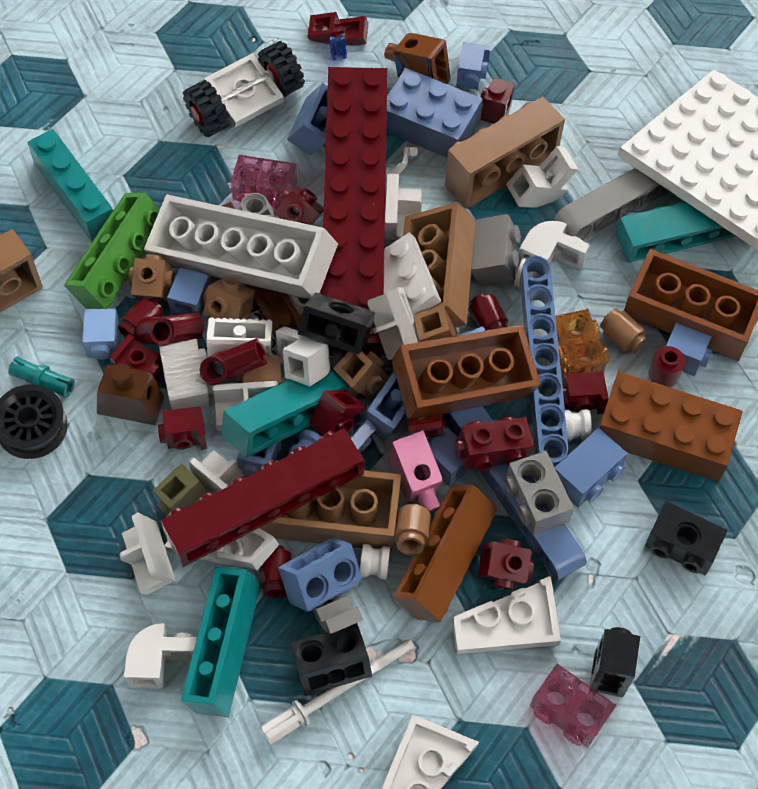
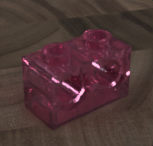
[231,155,297,209]
[530,664,617,748]

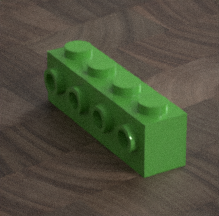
[64,192,160,309]

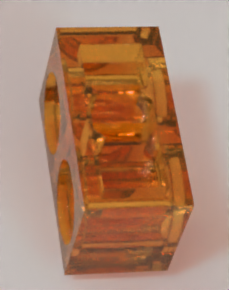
[555,309,609,378]

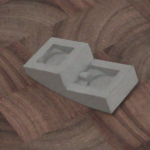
[313,596,363,634]

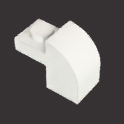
[506,146,578,208]
[518,221,590,270]
[276,326,330,386]
[124,623,197,688]

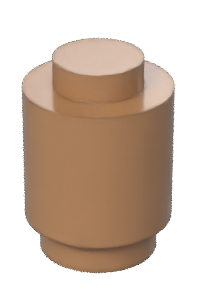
[600,308,647,353]
[394,504,431,555]

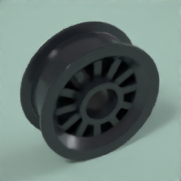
[0,384,68,459]

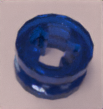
[329,34,347,61]

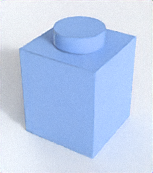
[82,309,120,360]

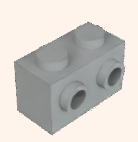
[471,214,521,286]

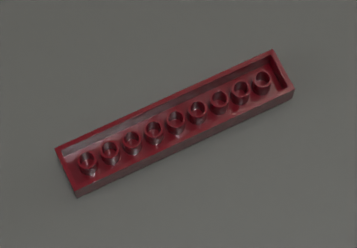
[321,67,388,357]

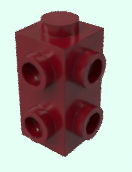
[454,417,534,471]

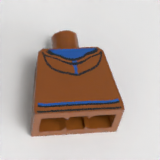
[384,33,451,84]

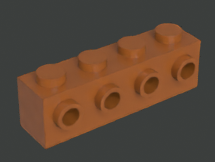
[393,485,498,622]

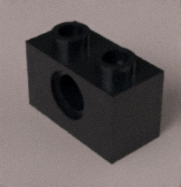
[298,292,376,355]
[644,501,728,576]

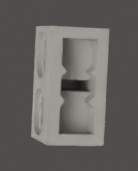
[504,451,574,535]

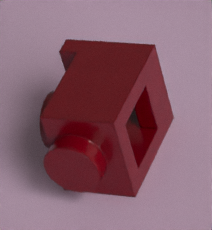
[480,77,515,124]
[110,334,163,381]
[562,371,609,414]
[309,389,366,436]
[158,406,208,450]

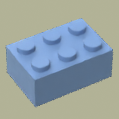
[386,68,483,158]

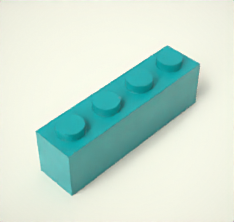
[27,129,113,242]
[616,201,736,263]
[221,369,349,458]
[181,567,260,718]

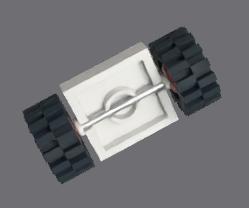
[183,41,305,137]

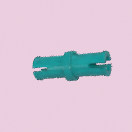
[8,356,75,398]

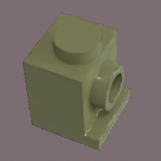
[152,463,209,516]

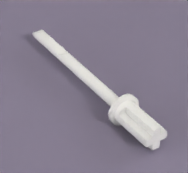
[260,638,415,745]

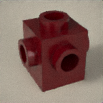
[274,186,324,225]
[477,539,534,590]

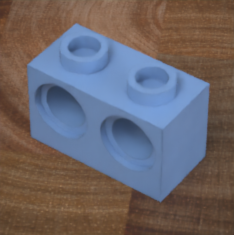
[278,537,363,611]

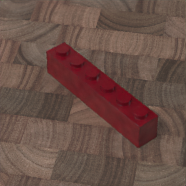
[161,428,364,567]

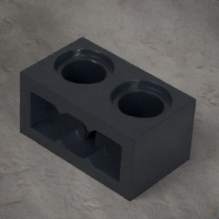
[290,623,372,696]
[589,627,641,698]

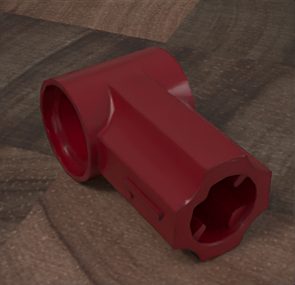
[136,312,205,346]
[199,338,267,385]

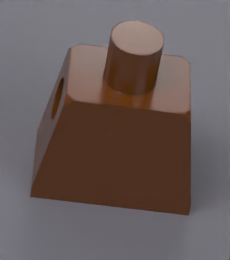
[97,364,164,426]

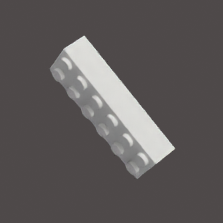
[144,194,338,299]

